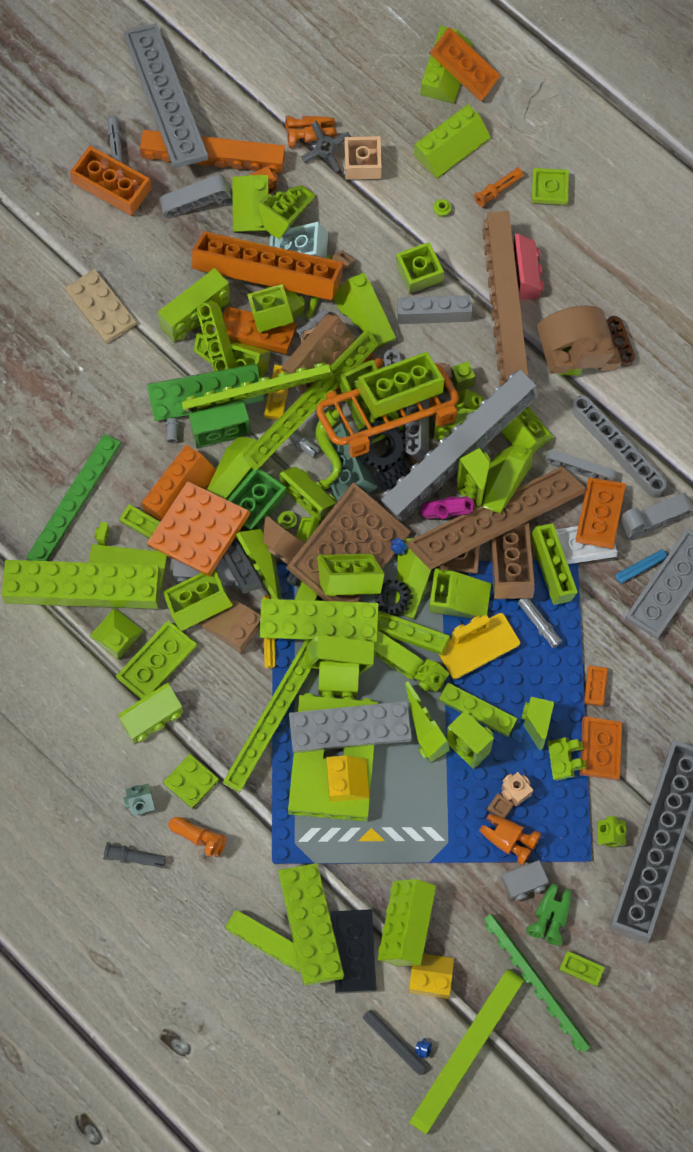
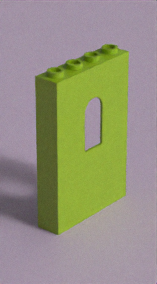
[288,693,378,822]

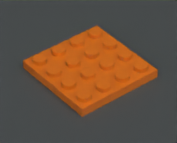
[146,481,250,577]

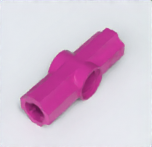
[420,496,474,519]

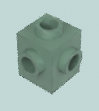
[123,783,155,816]

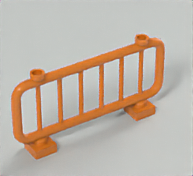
[316,364,459,458]

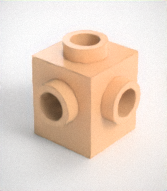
[501,772,533,807]

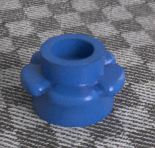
[390,537,408,555]
[415,1038,432,1058]

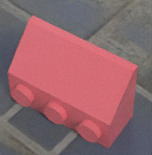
[513,234,544,300]

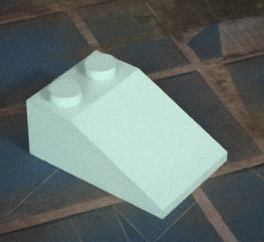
[269,222,328,258]

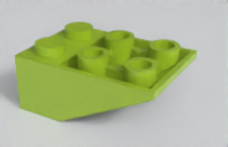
[429,569,491,619]

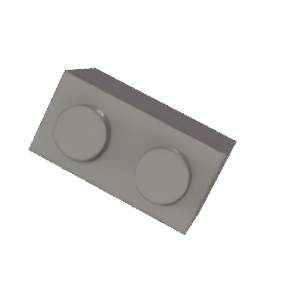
[501,860,549,902]

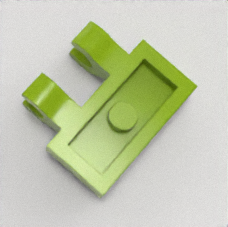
[548,737,586,781]

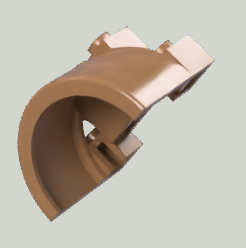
[537,305,622,374]

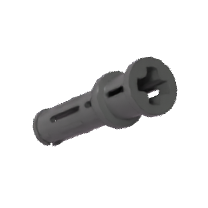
[103,842,166,868]

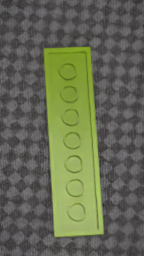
[182,363,334,413]

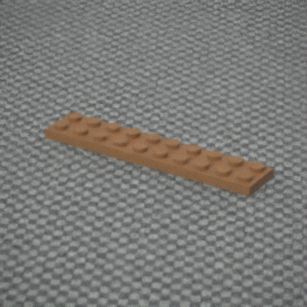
[408,466,585,570]

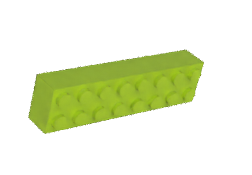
[1,560,161,609]

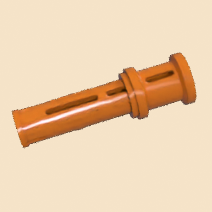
[474,167,524,207]

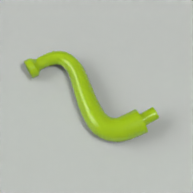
[316,409,343,490]

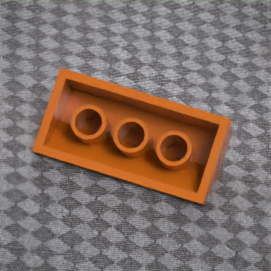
[142,444,216,522]

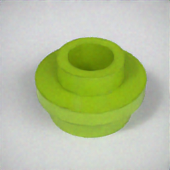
[433,199,451,217]
[278,511,297,529]

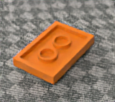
[580,716,622,781]

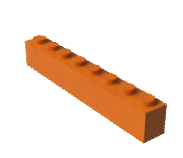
[140,130,285,173]

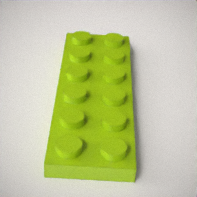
[260,599,378,642]
[278,863,344,986]

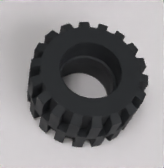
[358,421,406,469]

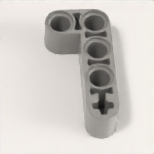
[159,175,233,218]
[403,398,429,461]
[620,493,693,540]

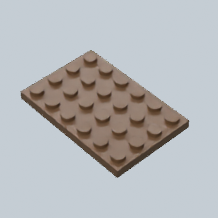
[286,482,411,602]

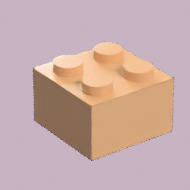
[344,136,382,180]

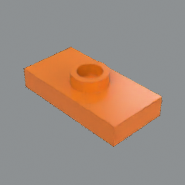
[584,665,608,707]

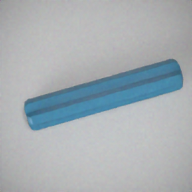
[615,549,667,584]

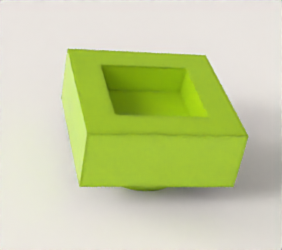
[94,521,110,545]

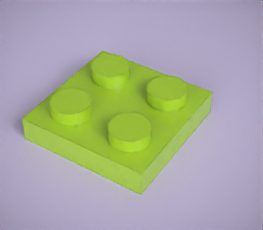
[531,168,569,205]
[163,754,219,810]

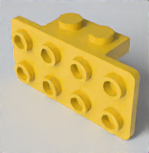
[438,613,520,680]

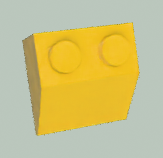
[326,755,369,802]
[408,954,454,999]

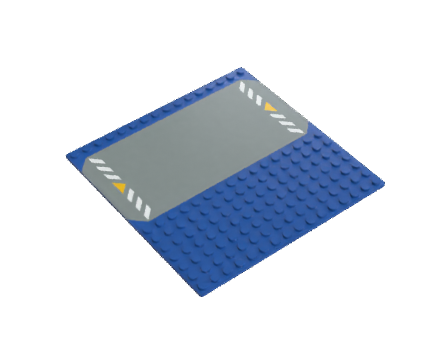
[272,561,592,864]

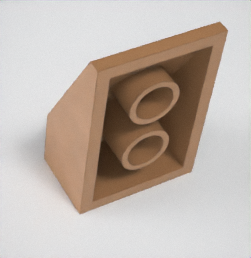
[197,598,261,654]

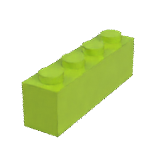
[530,523,578,605]

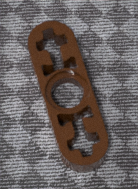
[607,316,635,367]

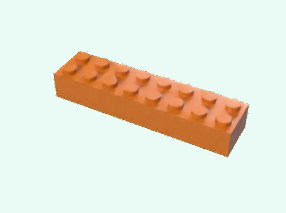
[192,231,344,300]

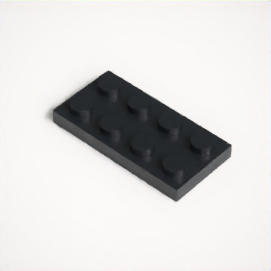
[332,909,376,994]

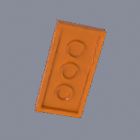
[429,27,501,101]
[223,306,297,354]
[575,477,626,549]

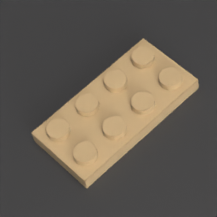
[64,269,137,344]

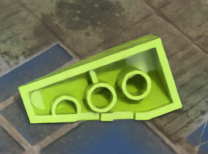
[258,185,316,240]
[333,272,396,347]
[194,333,271,379]
[207,437,265,500]
[483,444,533,514]
[236,529,282,599]
[396,538,434,620]
[405,681,450,763]

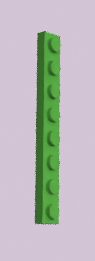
[26,434,121,561]
[484,914,592,1053]

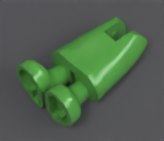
[526,883,571,946]

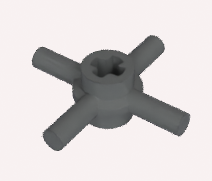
[301,121,351,173]

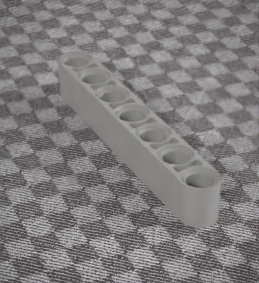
[572,395,666,498]

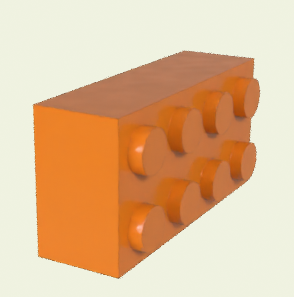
[70,145,152,216]

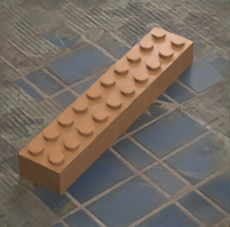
[482,211,528,386]

